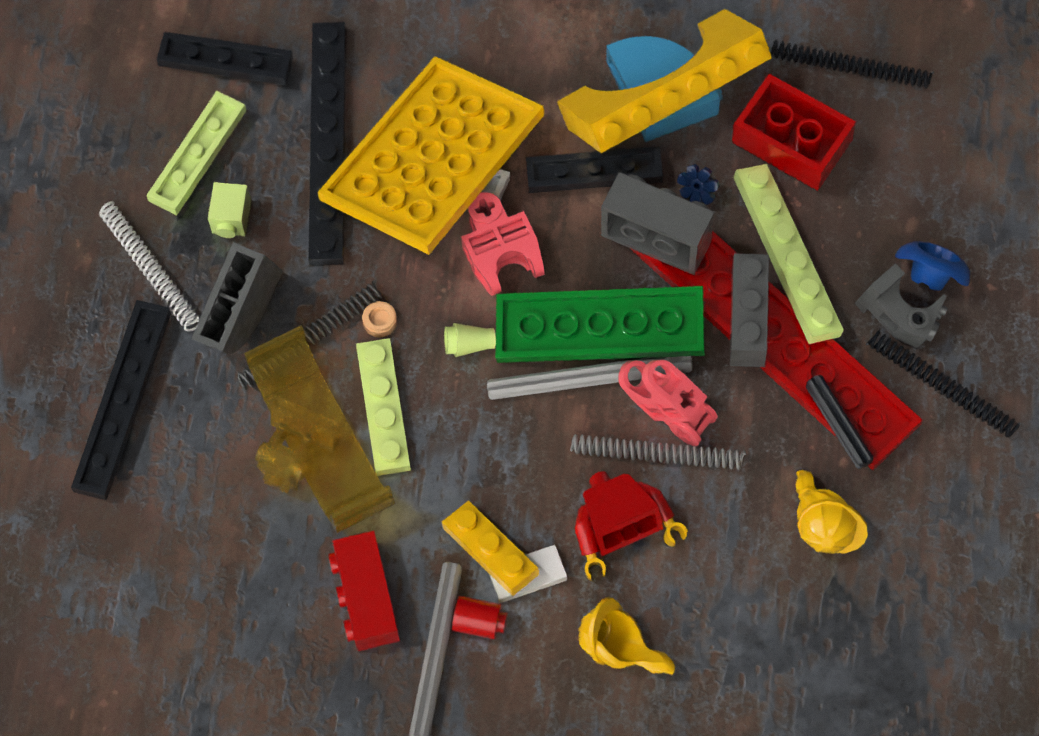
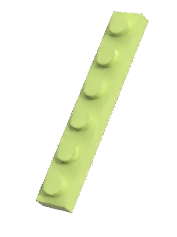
[733,164,844,344]

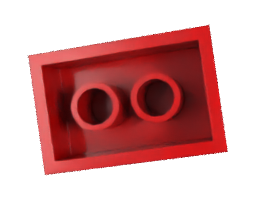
[732,74,856,191]

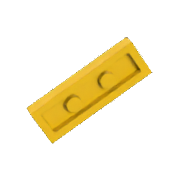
[442,500,540,597]

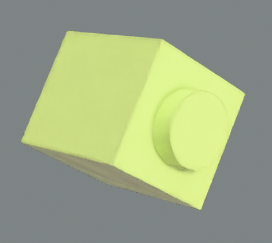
[208,182,251,238]

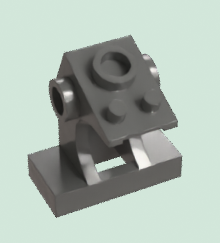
[854,263,948,348]

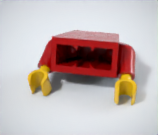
[575,471,687,581]

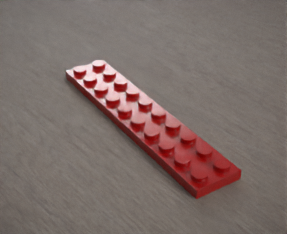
[630,231,923,471]

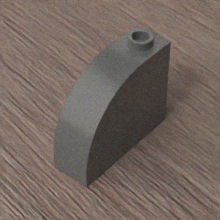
[191,242,283,354]

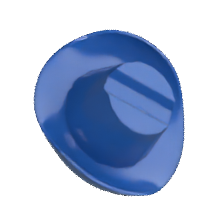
[895,241,970,291]

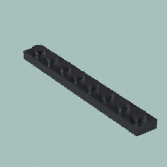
[308,22,346,265]

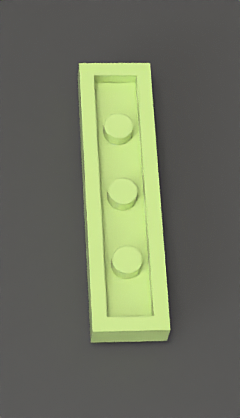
[146,91,247,215]
[356,338,411,476]

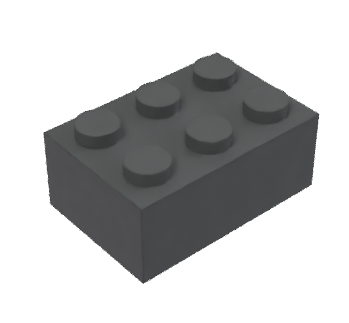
[601,172,714,275]

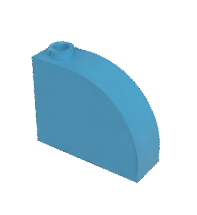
[606,36,723,142]

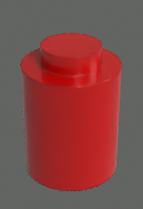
[452,596,508,640]

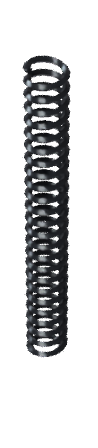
[770,39,934,90]
[866,330,1021,438]

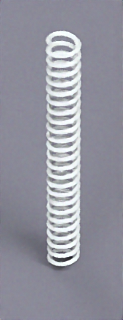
[99,201,199,331]

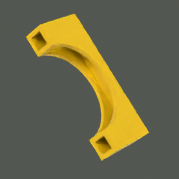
[557,9,772,153]

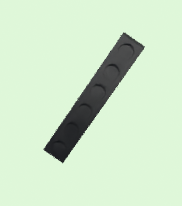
[71,300,171,500]

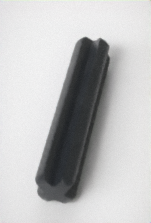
[806,375,874,469]

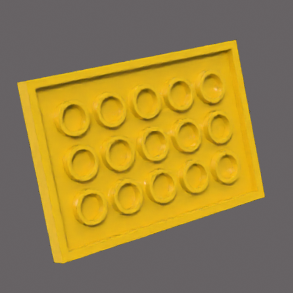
[318,56,545,255]

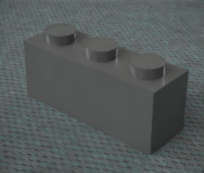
[730,253,769,367]

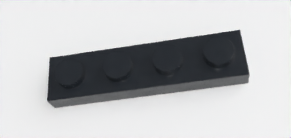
[156,31,293,85]
[526,146,663,193]

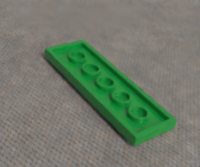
[495,286,705,363]

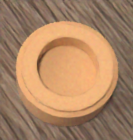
[362,301,397,337]

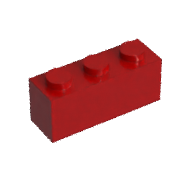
[328,530,400,651]

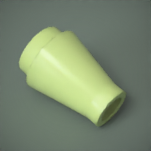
[444,323,496,357]

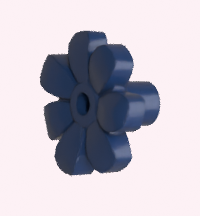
[677,164,720,205]

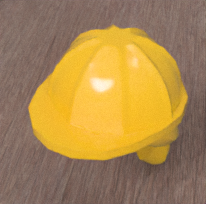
[795,470,868,554]
[578,597,675,675]

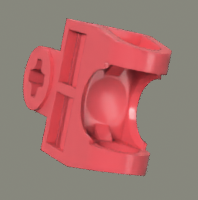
[461,192,545,296]
[618,360,718,446]

